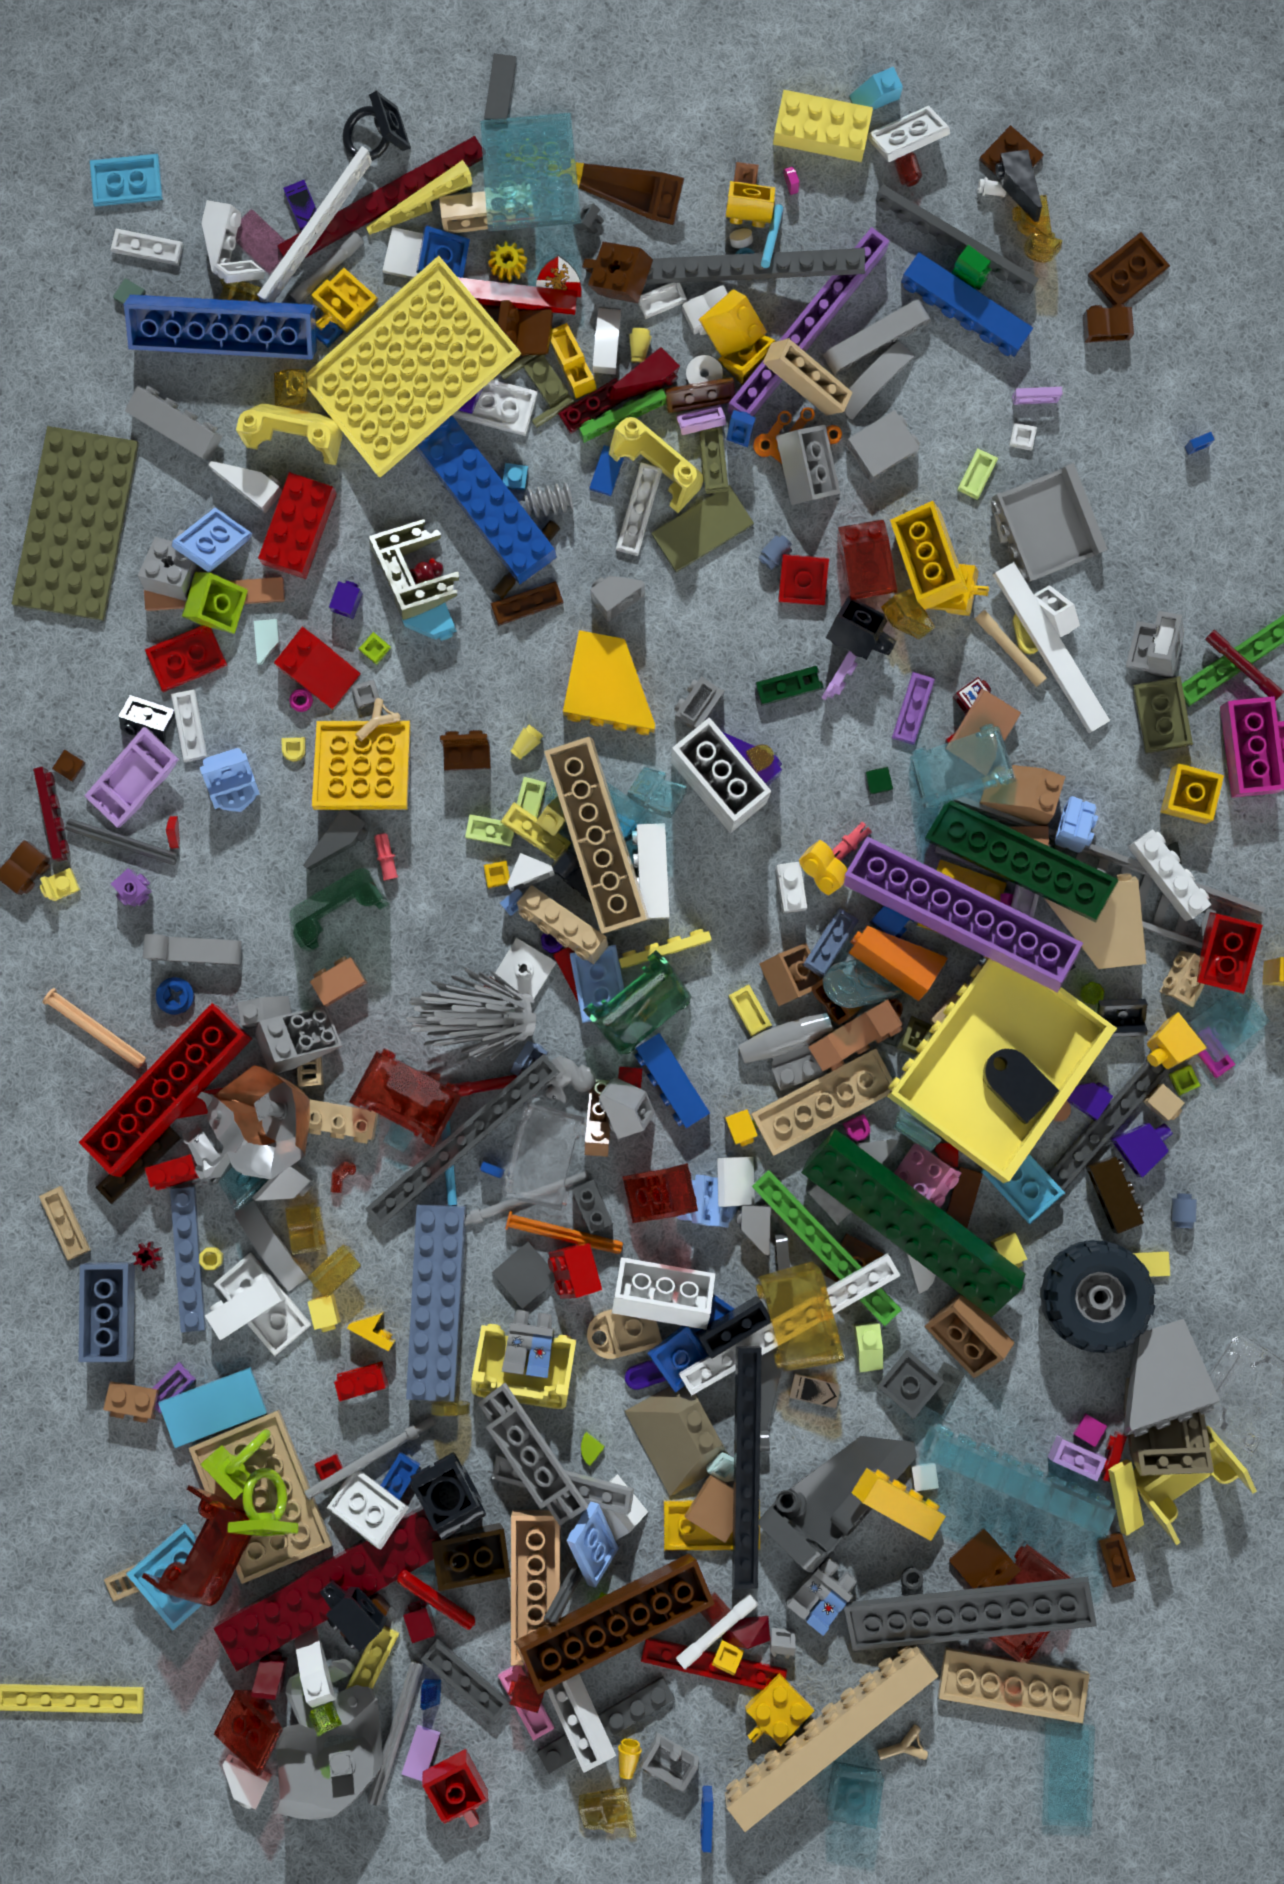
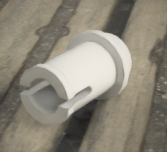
[977,177,1006,197]

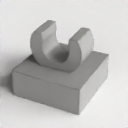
[770,1628,796,1659]

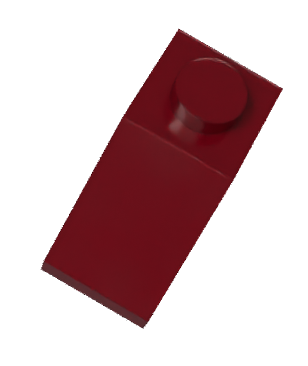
[251,1651,288,1700]

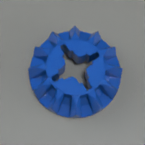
[156,977,194,1015]

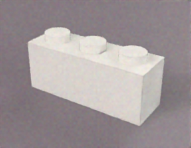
[205,1274,286,1340]

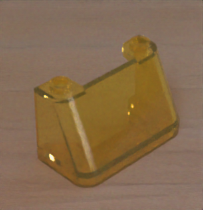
[755,1261,844,1372]

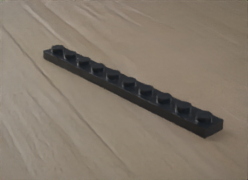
[732,1346,762,1590]

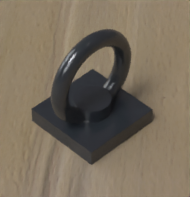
[342,90,411,161]

